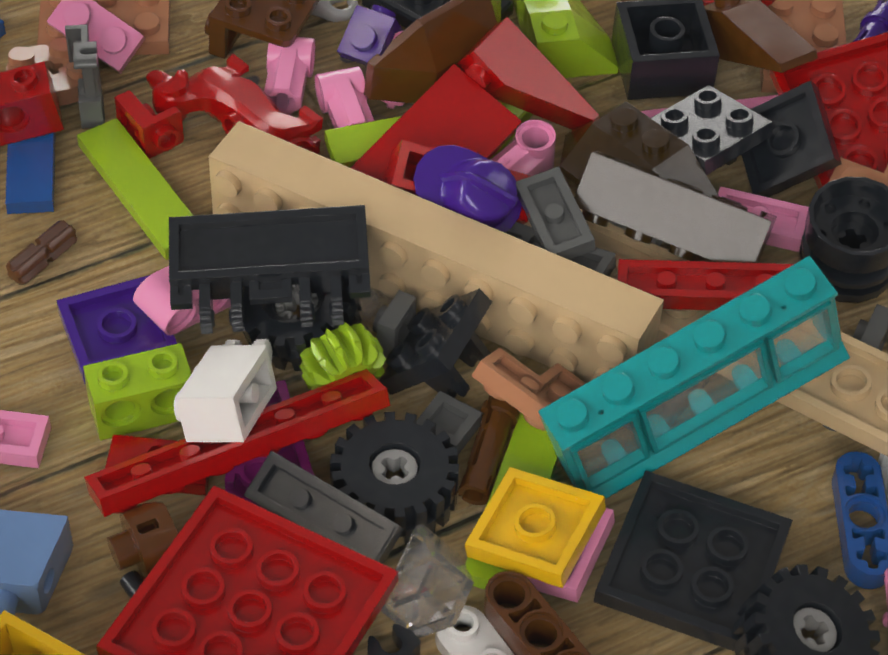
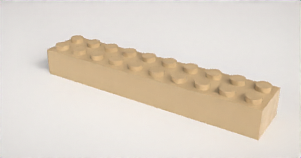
[208,121,664,383]

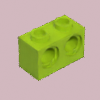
[83,343,192,441]

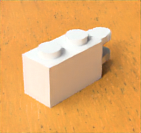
[174,339,277,442]

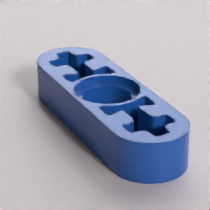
[832,451,888,589]

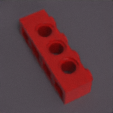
[0,61,64,146]

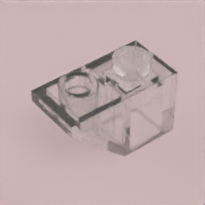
[381,523,474,638]

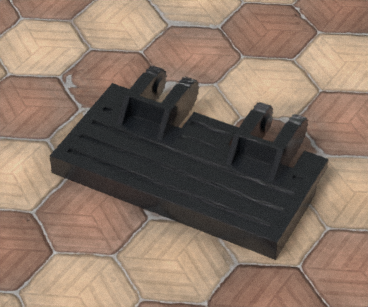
[169,205,371,334]

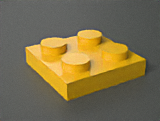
[465,467,606,588]

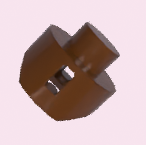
[107,502,178,578]

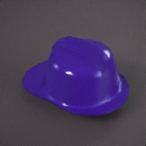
[413,145,522,232]

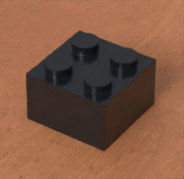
[611,0,720,100]

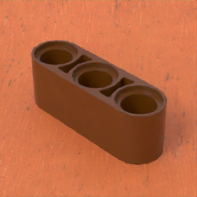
[483,571,591,655]

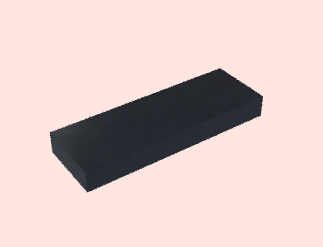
[244,451,404,564]

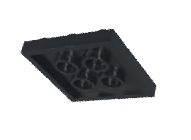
[594,470,793,652]

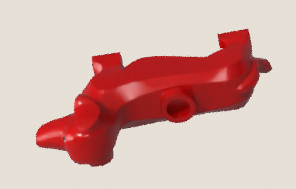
[146,54,323,154]

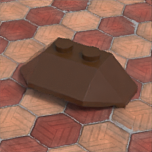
[364,0,501,103]

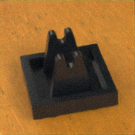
[651,85,772,175]
[379,289,492,398]

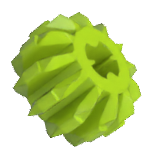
[299,322,386,390]

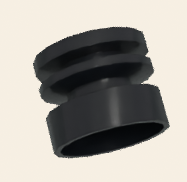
[798,177,888,303]

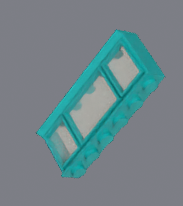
[538,256,850,499]

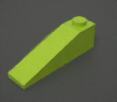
[513,0,619,78]

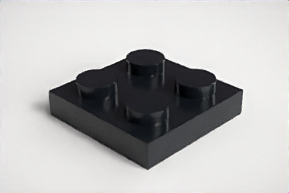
[741,80,842,198]

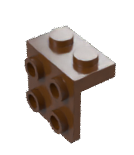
[205,0,320,59]

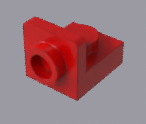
[114,90,184,159]

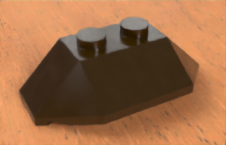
[560,101,719,197]

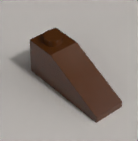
[704,0,818,73]

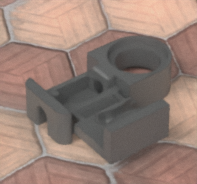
[65,24,105,129]

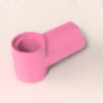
[264,37,315,115]
[315,66,374,129]
[491,119,556,176]

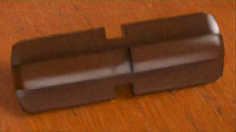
[6,220,77,285]

